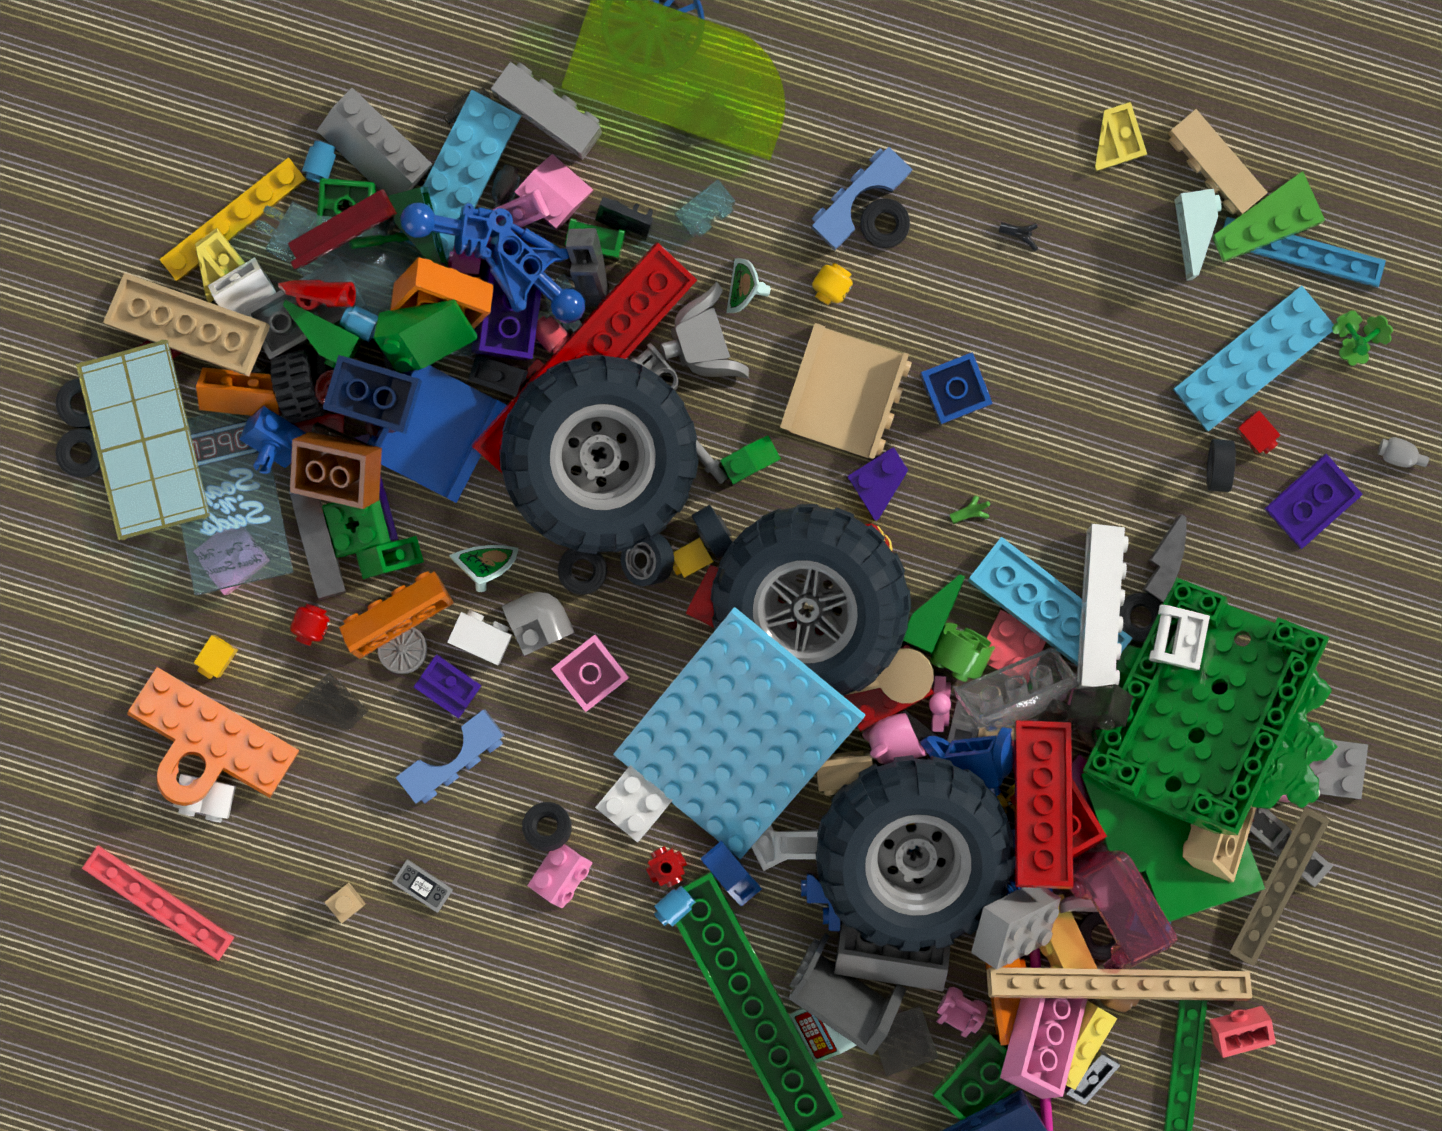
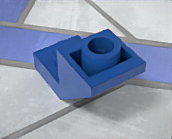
[700,841,762,906]
[801,873,840,931]

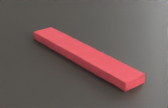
[82,845,235,961]

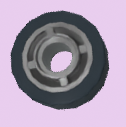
[620,534,674,587]

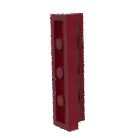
[288,189,397,269]

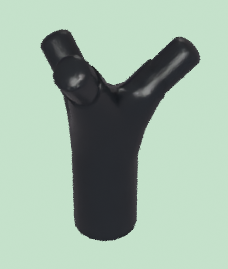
[999,222,1038,251]

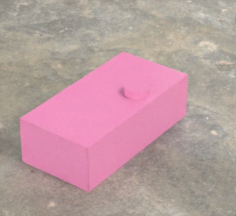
[1000,998,1087,1099]

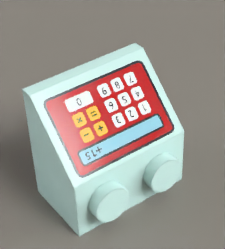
[790,1008,856,1063]

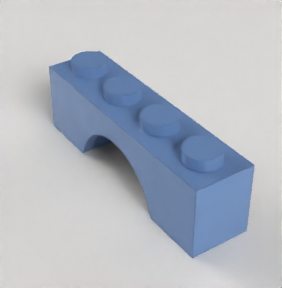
[811,147,913,251]
[396,709,505,804]

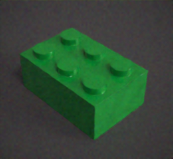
[932,1031,1017,1121]

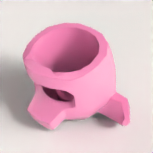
[862,713,926,765]

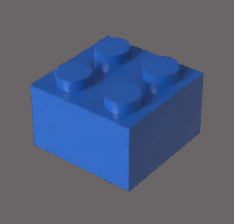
[919,352,993,425]

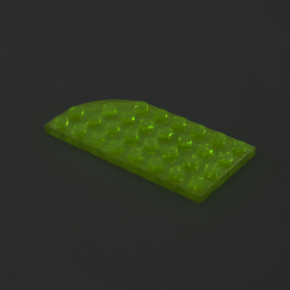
[561,0,785,160]

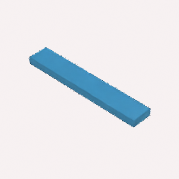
[1223,217,1386,287]

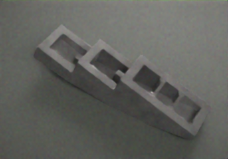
[289,490,346,600]

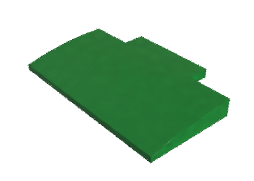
[1080,705,1265,925]

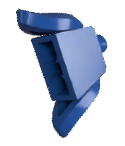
[920,727,1014,796]

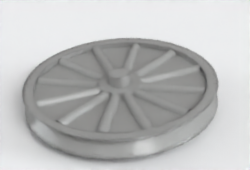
[378,627,427,674]

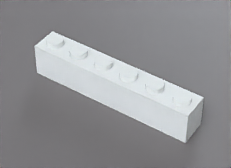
[1076,524,1128,694]

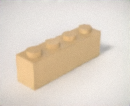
[1168,109,1268,217]

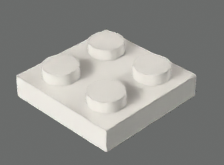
[595,765,673,842]

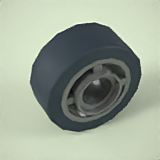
[692,505,732,559]

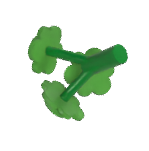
[1332,311,1393,366]

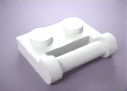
[1149,605,1210,671]

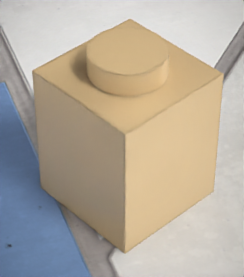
[325,883,366,924]

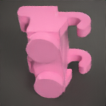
[936,987,988,1038]

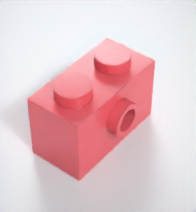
[1209,1006,1276,1058]

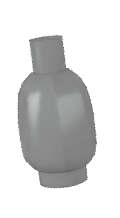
[1377,437,1429,468]

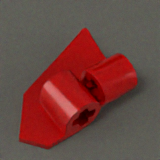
[278,280,356,310]

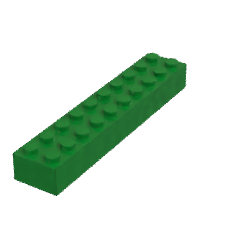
[663,871,843,1131]

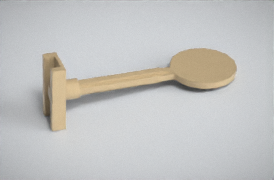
[847,649,934,703]

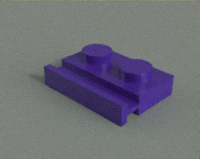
[414,654,482,718]

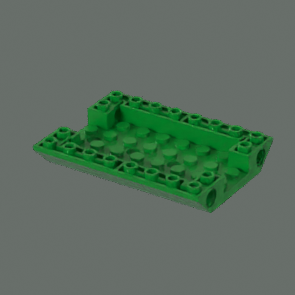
[1083,577,1329,836]

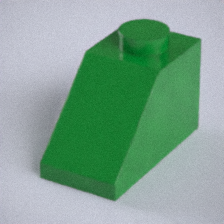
[720,435,781,485]
[356,536,424,579]

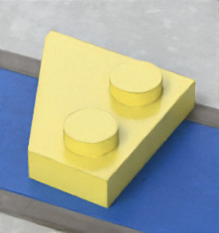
[1095,102,1147,172]
[195,228,245,303]

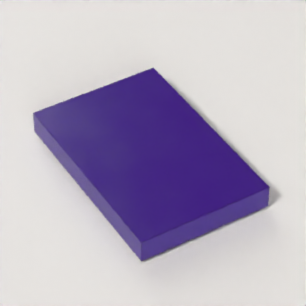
[1264,454,1363,549]

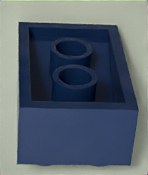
[323,355,422,434]

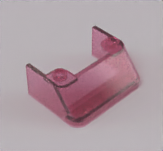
[1070,851,1177,969]

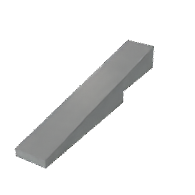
[1250,808,1333,888]

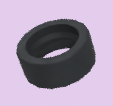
[1206,439,1236,492]

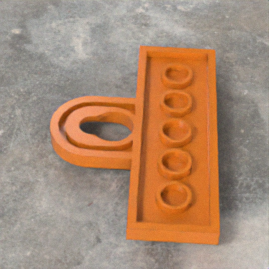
[127,667,299,806]

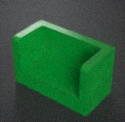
[565,218,625,260]

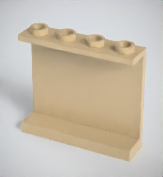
[780,323,912,460]

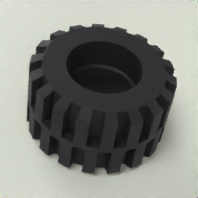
[270,349,327,424]

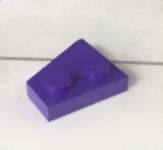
[847,447,908,521]

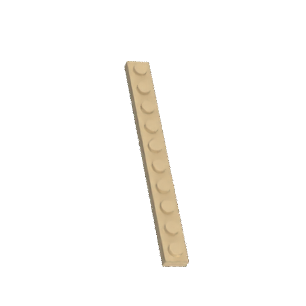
[987,967,1252,1001]

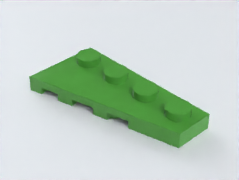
[1212,171,1325,262]

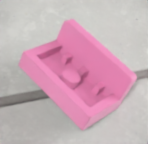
[527,844,592,908]

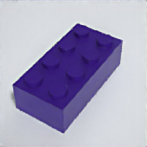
[471,242,544,361]

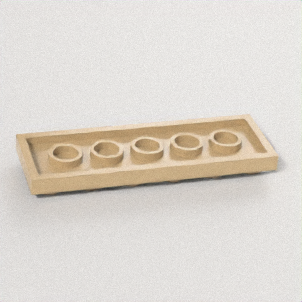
[103,273,270,377]

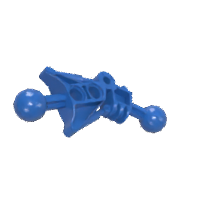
[400,203,585,323]

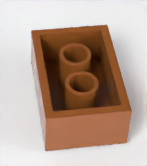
[290,432,382,509]

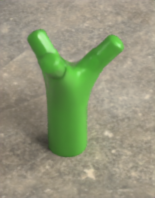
[950,496,990,524]

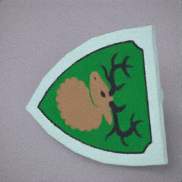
[726,258,771,313]
[450,545,518,592]

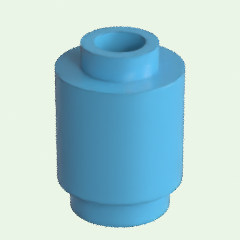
[302,141,336,183]
[339,306,378,342]
[654,886,695,927]

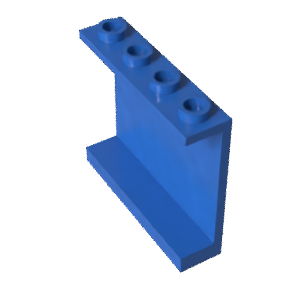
[367,365,507,503]

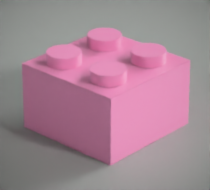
[552,634,630,712]

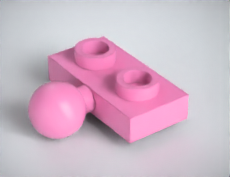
[929,676,951,732]

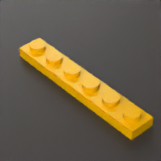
[159,157,306,282]

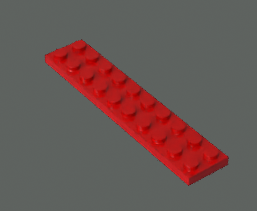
[471,242,697,474]

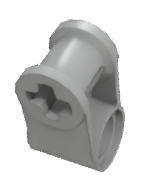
[630,343,679,391]

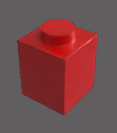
[1235,411,1281,454]

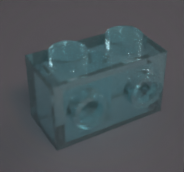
[675,179,735,238]

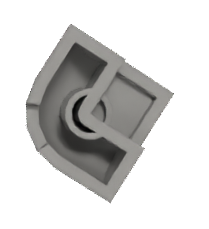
[502,592,575,656]

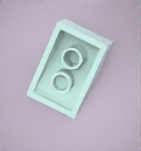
[1175,189,1221,281]

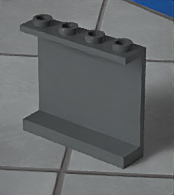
[788,933,907,1055]

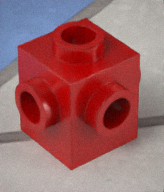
[646,846,687,888]

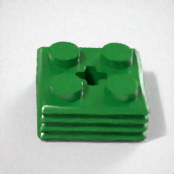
[316,178,376,237]
[322,501,391,558]

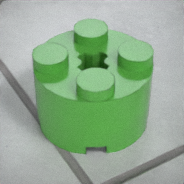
[929,623,995,682]

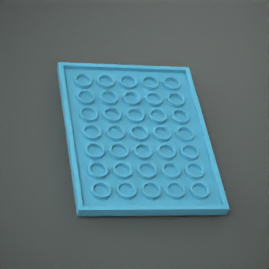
[613,607,865,859]

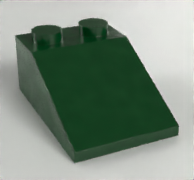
[388,187,448,267]

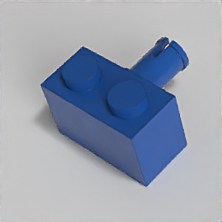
[239,406,306,474]

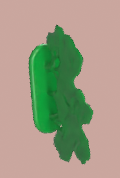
[1252,670,1338,809]

